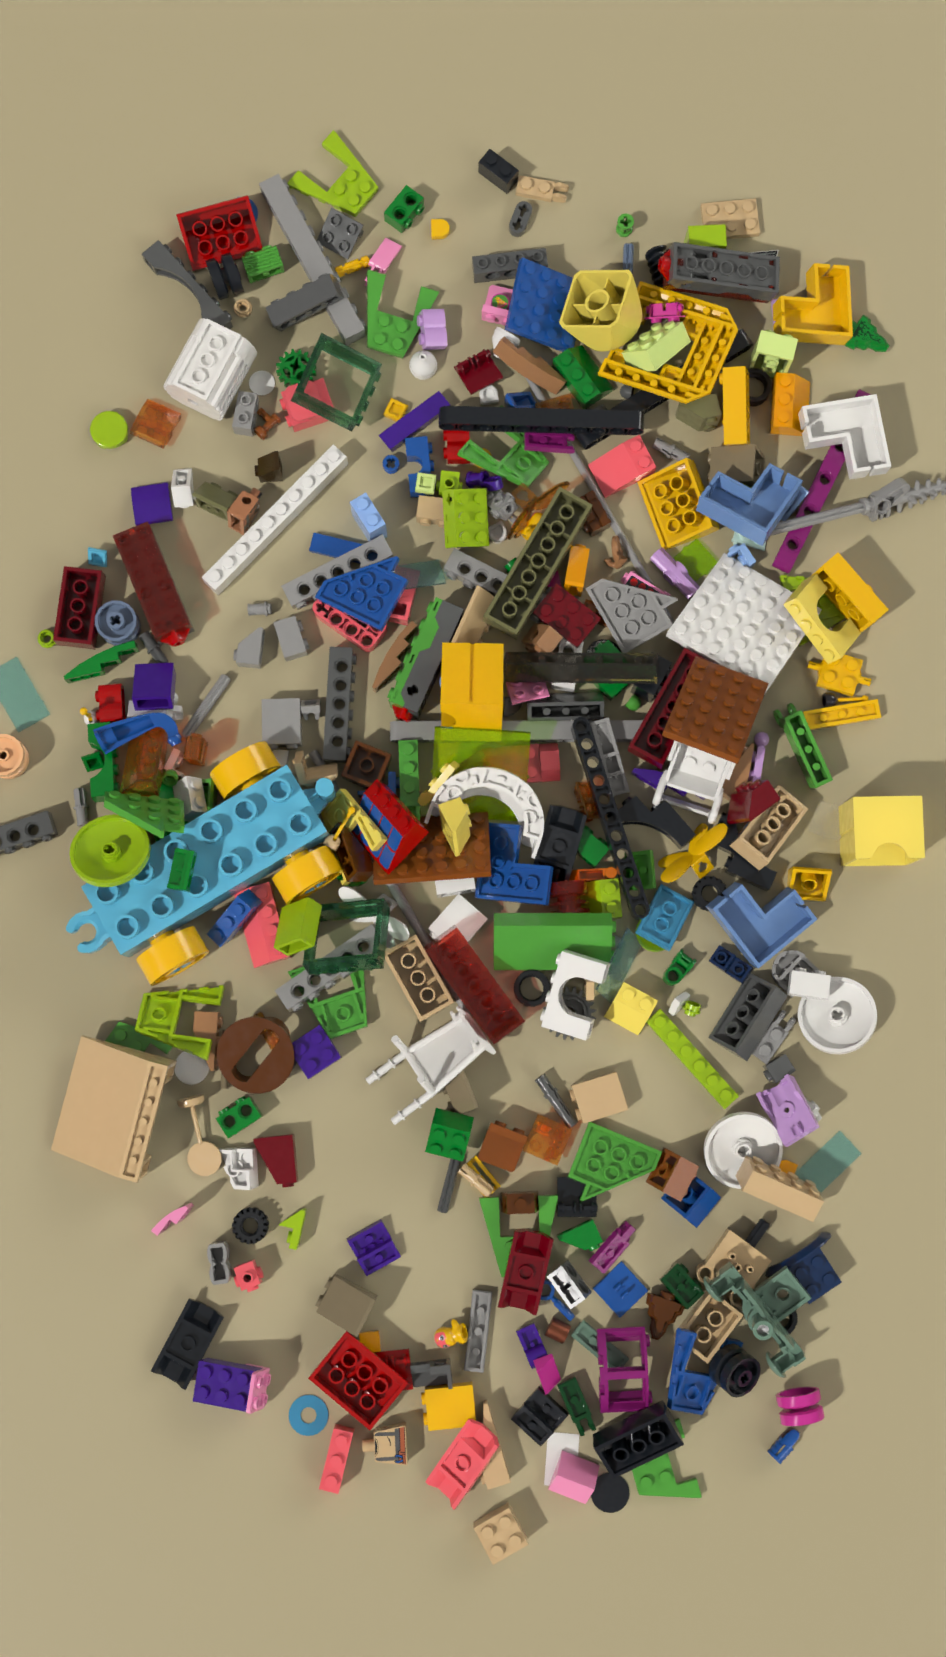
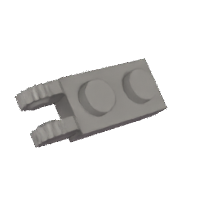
[752,1010,796,1064]

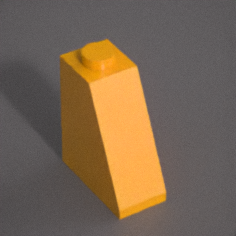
[564,544,590,597]

